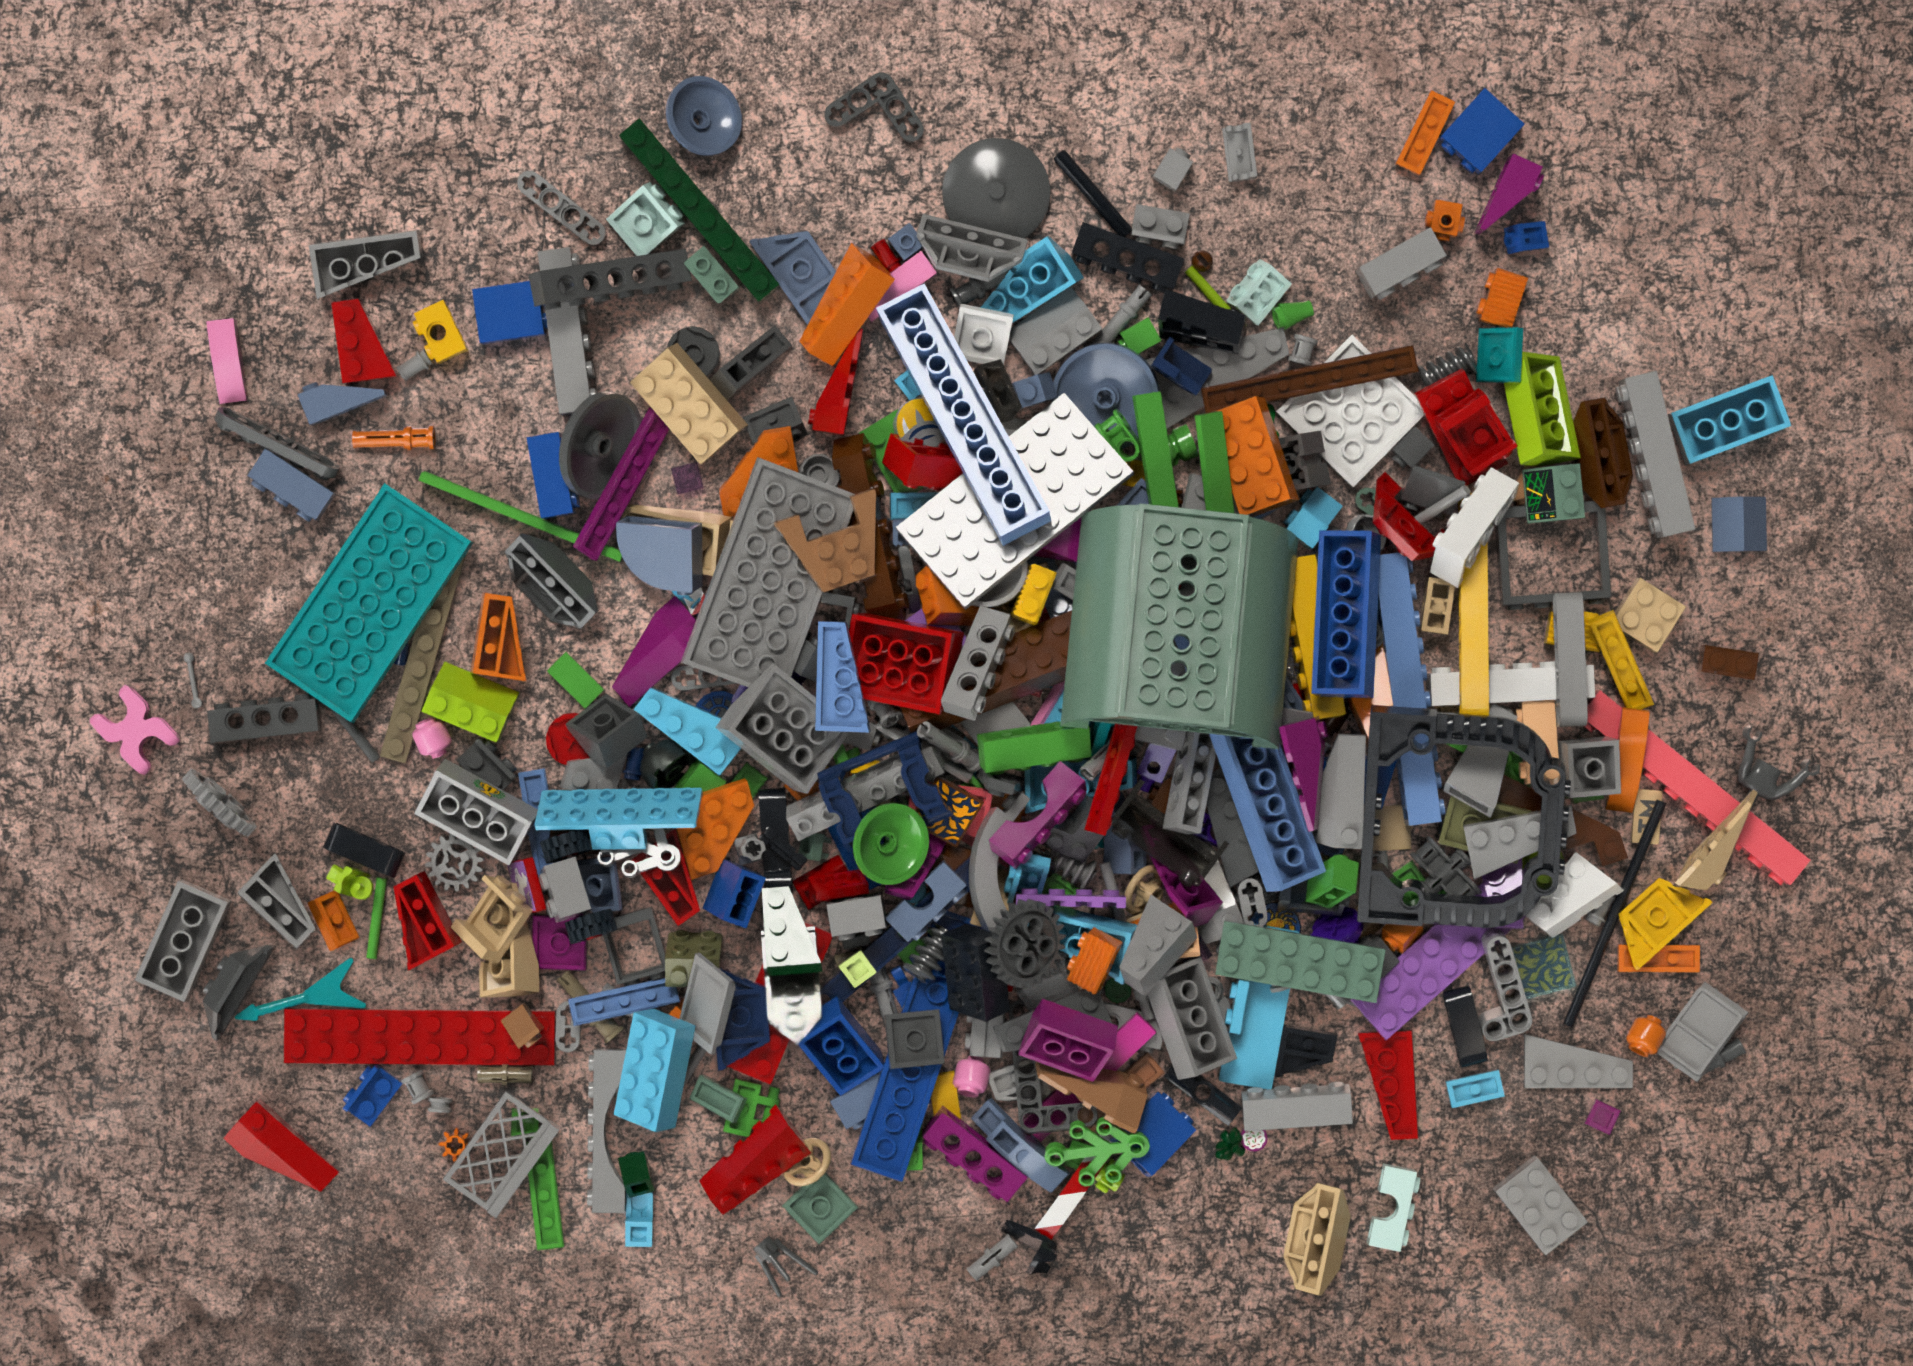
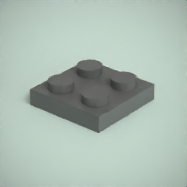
[884,1009,945,1069]

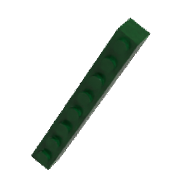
[619,118,780,304]

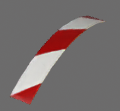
[1035,1124,1120,1239]

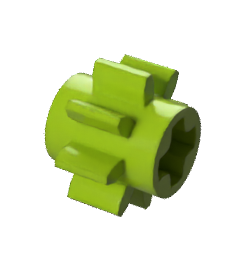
[1095,1159,1125,1194]

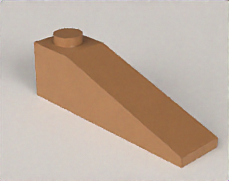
[1035,1062,1148,1134]

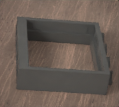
[1495,501,1612,610]

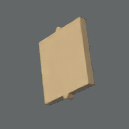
[1373,805,1413,851]

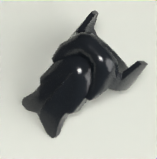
[1001,1220,1058,1275]

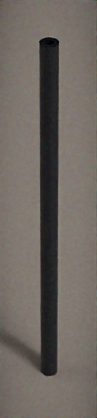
[1563,800,1667,1028]

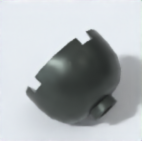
[640,739,694,789]

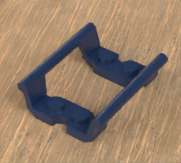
[817,731,954,856]

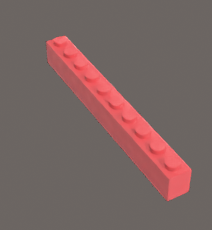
[1583,690,1811,886]

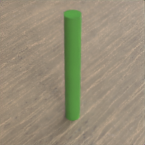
[366,877,387,959]

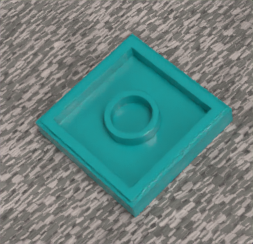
[1476,327,1524,383]

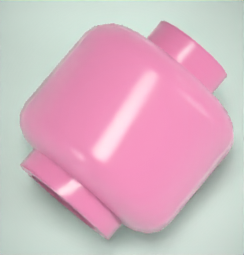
[412,717,452,759]
[953,1055,991,1098]

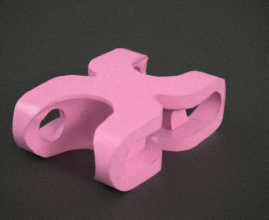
[89,684,180,775]

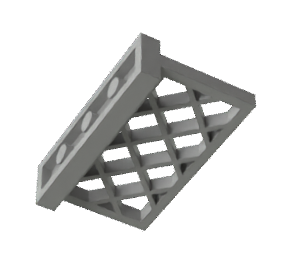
[443,1091,559,1218]

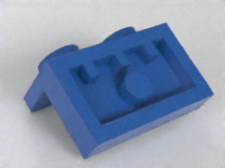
[342,1064,402,1127]

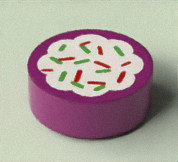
[1241,1128,1268,1152]

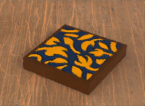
[915,775,984,848]

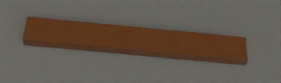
[1201,345,1419,413]

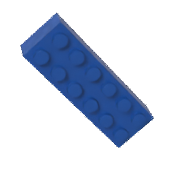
[1311,530,1381,698]

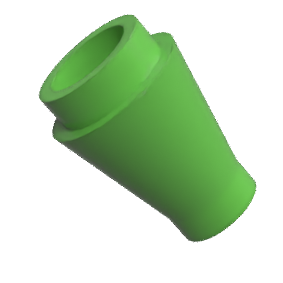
[1272,300,1314,330]

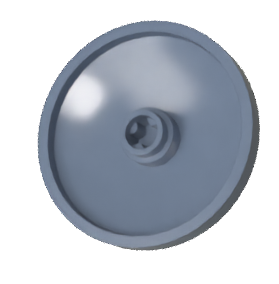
[1051,343,1160,449]

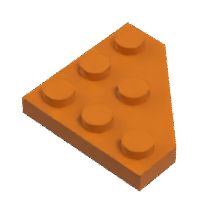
[719,426,799,517]
[675,778,754,880]

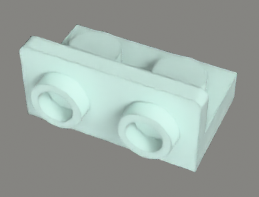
[1226,259,1292,326]

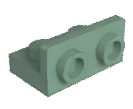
[684,246,740,304]

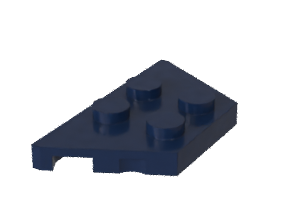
[716,968,770,1071]

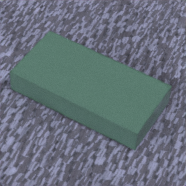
[689,1074,747,1123]

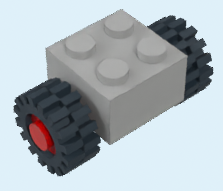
[538,829,618,944]

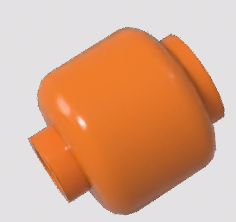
[1626,1015,1666,1057]

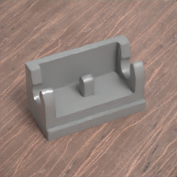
[1222,122,1257,182]

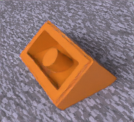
[308,890,360,951]

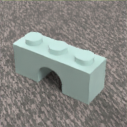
[1367,1163,1420,1252]

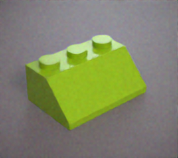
[421,661,520,743]

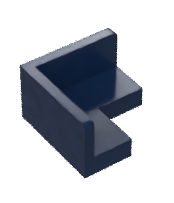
[1150,337,1212,397]

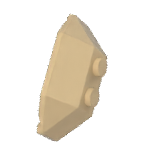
[1283,1183,1351,1296]

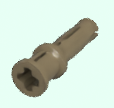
[556,970,625,1044]

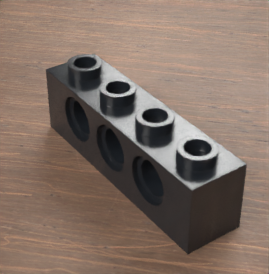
[1071,222,1184,293]

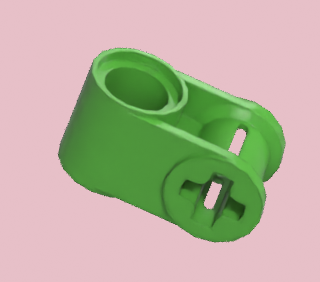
[1095,409,1141,462]

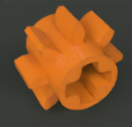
[438,1127,470,1162]

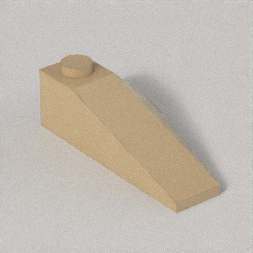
[1675,789,1758,890]

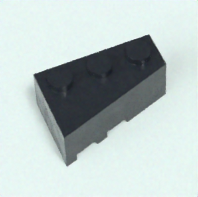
[1158,289,1246,355]

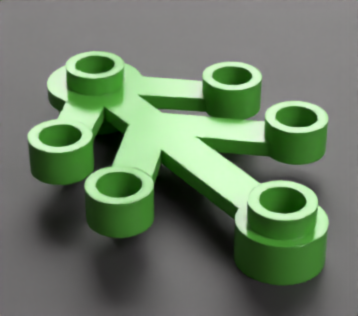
[1045,1117,1150,1186]

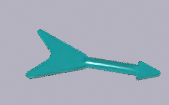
[235,958,367,1021]

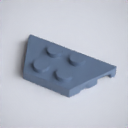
[749,231,836,325]

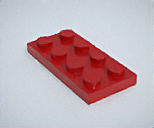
[1414,369,1508,486]

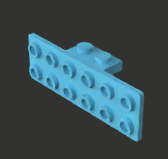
[535,787,703,850]
[1219,923,1300,1090]

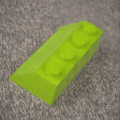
[1504,351,1581,467]

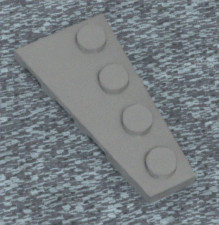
[1464,805,1577,879]

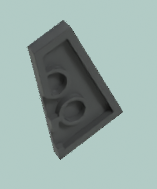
[975,768,1025,797]

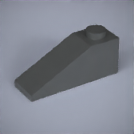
[710,325,792,401]

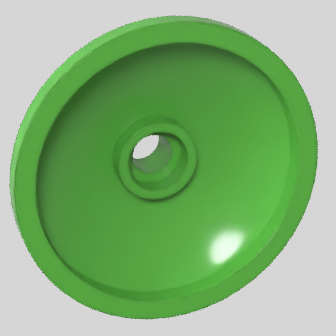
[853,803,929,885]

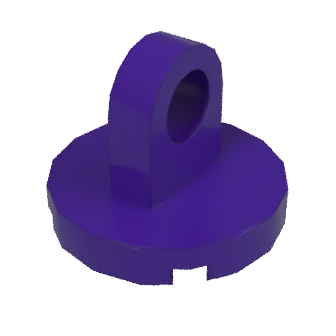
[1310,907,1363,943]

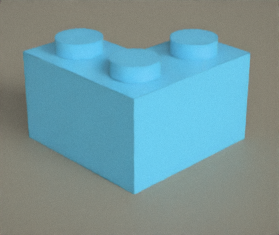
[1282,487,1343,550]

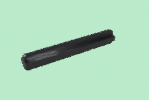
[1054,150,1132,237]

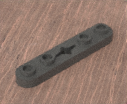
[214,407,340,480]

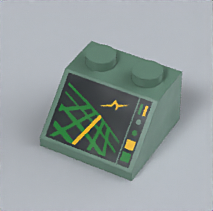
[1522,463,1585,524]

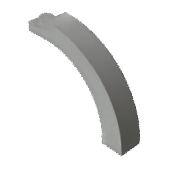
[969,792,1030,945]

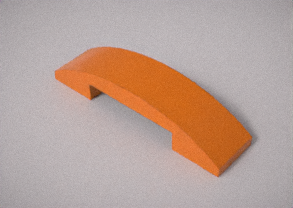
[1605,707,1650,813]

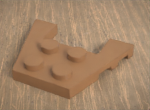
[774,489,876,592]

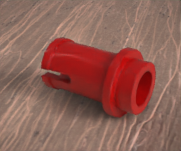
[871,239,901,273]

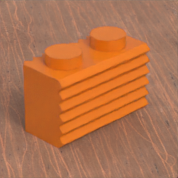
[1476,268,1528,328]
[1067,927,1123,994]

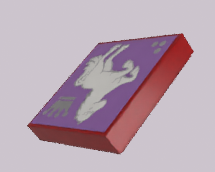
[507,857,546,913]

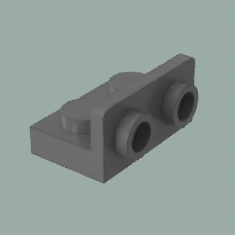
[742,396,808,445]
[456,738,518,790]

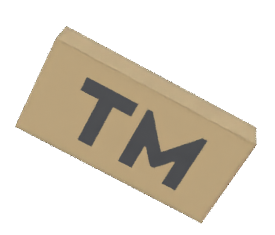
[1631,789,1663,845]

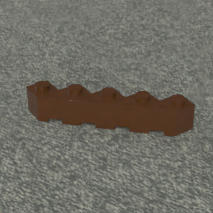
[832,433,910,620]
[1497,775,1628,867]

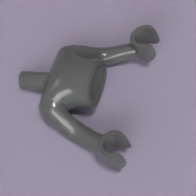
[1737,725,1820,809]

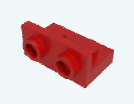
[808,869,869,903]

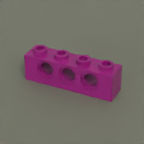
[923,1106,1028,1202]

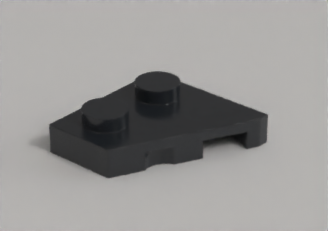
[1275,1024,1337,1077]

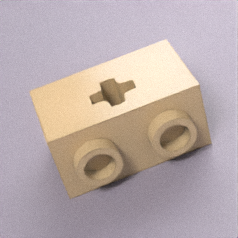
[1418,577,1455,635]

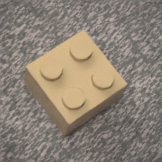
[1615,578,1686,653]

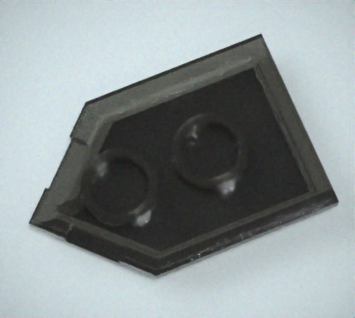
[764,972,822,1046]

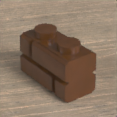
[1697,645,1759,680]

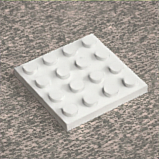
[1276,335,1424,488]

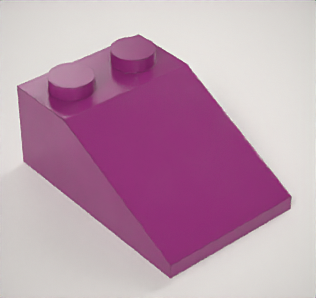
[1474,153,1544,235]

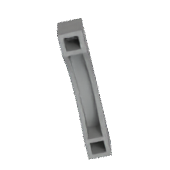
[587,1048,626,1213]

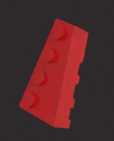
[699,1104,811,1215]

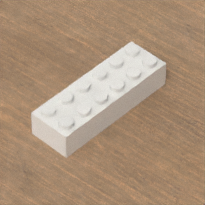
[1426,661,1595,706]

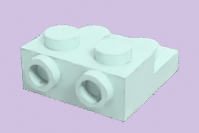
[606,182,685,256]

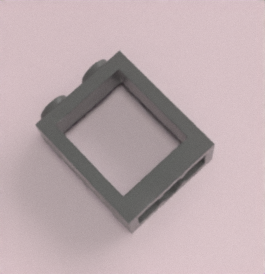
[603,906,666,986]

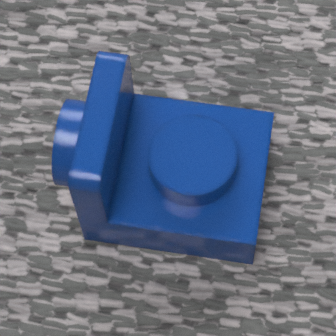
[1504,221,1549,254]

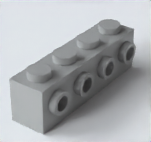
[1241,1082,1353,1131]

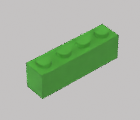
[977,721,1092,775]

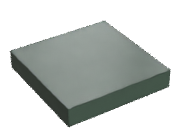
[782,1173,858,1245]

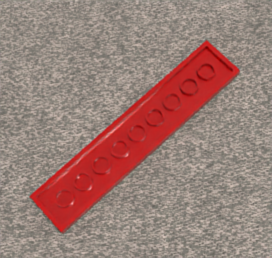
[284,1008,556,1065]

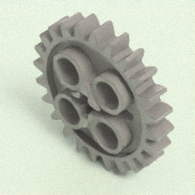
[182,768,257,837]

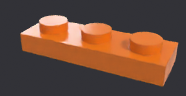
[1395,90,1455,176]
[1617,944,1700,972]

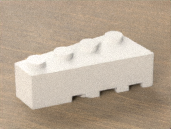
[1430,467,1519,588]

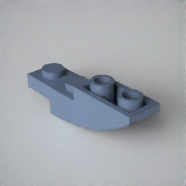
[971,1098,1070,1193]

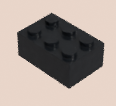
[941,924,1010,1022]

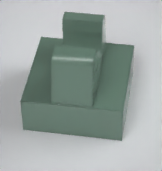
[798,833,831,861]

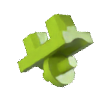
[326,864,374,900]

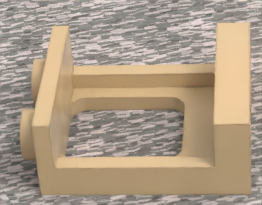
[451,875,533,962]

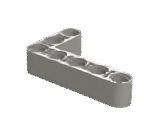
[1553,592,1588,727]

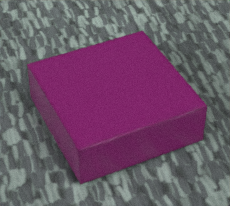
[1584,1099,1621,1135]

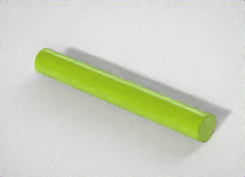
[1184,265,1231,309]

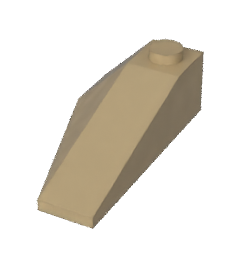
[620,504,732,576]
[479,883,540,998]

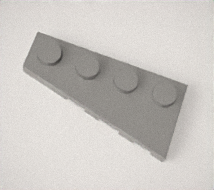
[1524,1034,1633,1088]

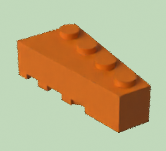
[799,243,895,366]

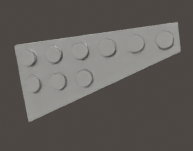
[1145,328,1289,429]

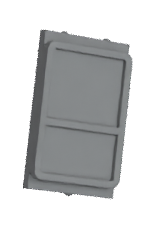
[679,953,735,1055]
[1657,982,1749,1083]

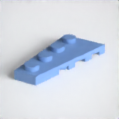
[815,621,871,733]

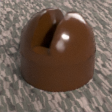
[1191,250,1213,272]

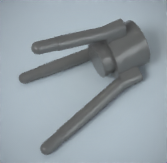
[753,1236,818,1297]

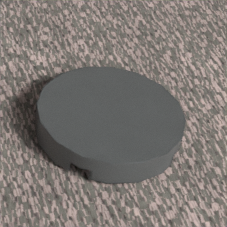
[667,326,720,377]

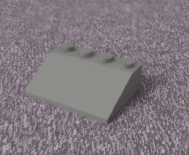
[715,664,850,794]

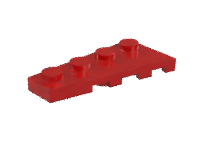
[1358,1030,1419,1140]

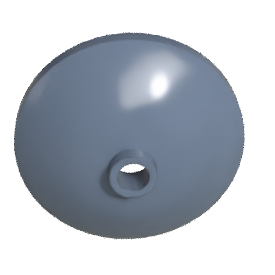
[666,76,742,156]

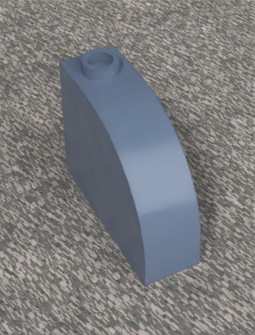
[616,516,703,595]

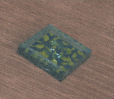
[1512,934,1576,999]

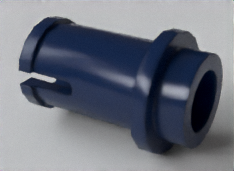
[622,747,644,781]

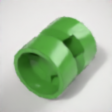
[1167,424,1199,467]

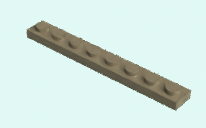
[380,556,466,764]

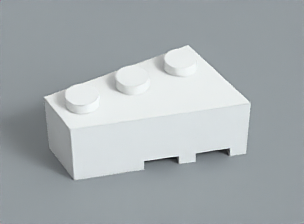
[1525,852,1624,938]

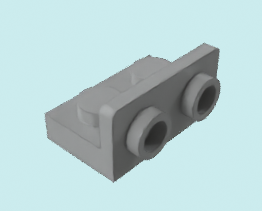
[1130,204,1190,250]

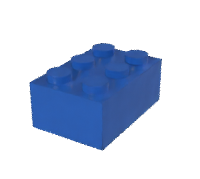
[526,432,580,519]
[795,996,884,1096]

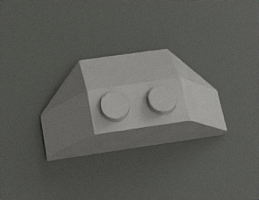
[916,214,1028,282]

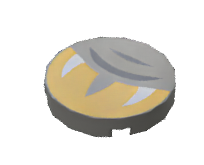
[893,398,944,447]

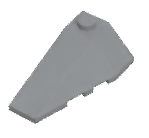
[1312,734,1366,849]
[1179,834,1245,946]

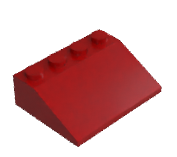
[849,613,964,714]

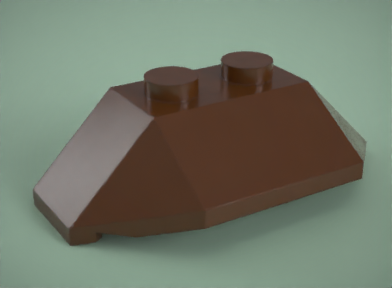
[1573,397,1633,508]

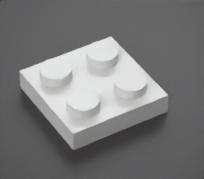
[954,304,1014,368]

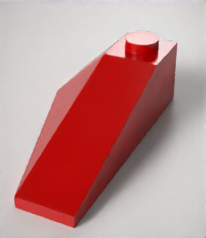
[808,328,863,437]
[223,1098,340,1192]

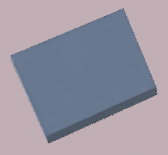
[1711,497,1767,552]
[577,856,623,913]

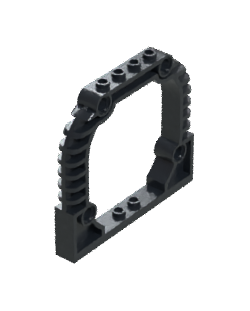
[1357,705,1571,928]

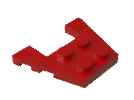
[1373,472,1445,561]

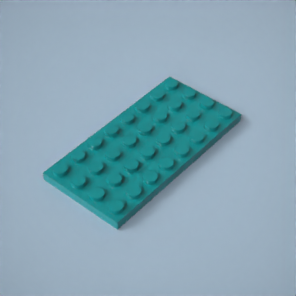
[265,483,474,723]

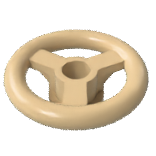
[1125,865,1163,915]
[783,1138,831,1186]

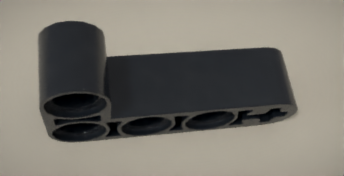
[758,787,793,894]

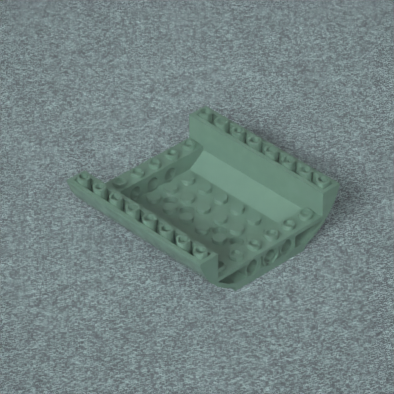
[1060,503,1298,749]

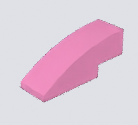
[868,251,937,323]
[206,318,247,404]

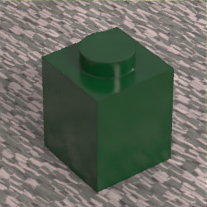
[618,1151,655,1198]

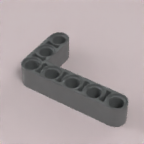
[1009,1000,1098,1134]

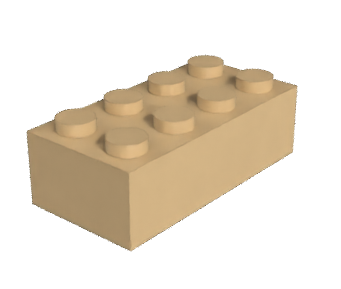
[630,343,748,465]

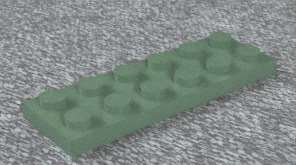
[1215,920,1386,1003]

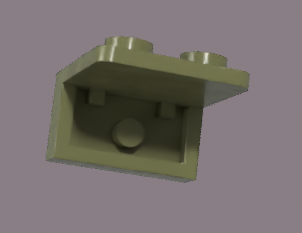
[665,930,722,987]

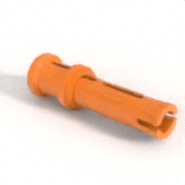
[352,426,436,450]

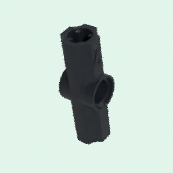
[1164,1065,1242,1126]

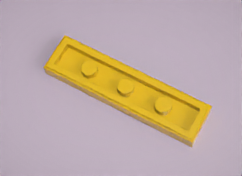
[1588,610,1654,710]

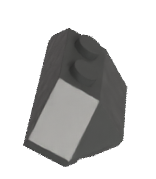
[505,533,598,629]
[203,943,276,1041]

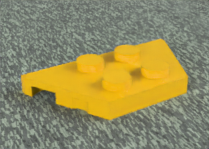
[1618,878,1713,970]

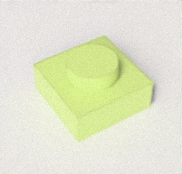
[839,949,877,988]

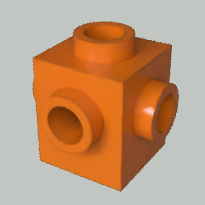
[1424,199,1465,242]

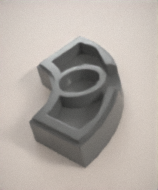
[898,545,920,613]

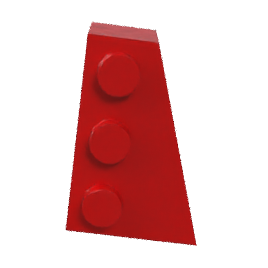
[331,299,399,385]
[882,433,963,490]
[631,829,700,926]
[393,871,462,971]

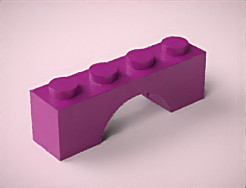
[989,761,1087,869]

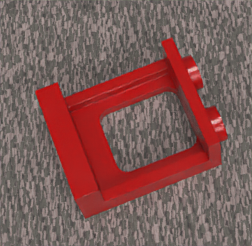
[1433,388,1518,476]

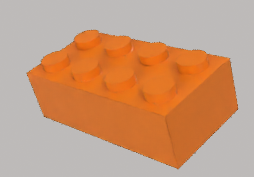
[1218,396,1299,517]

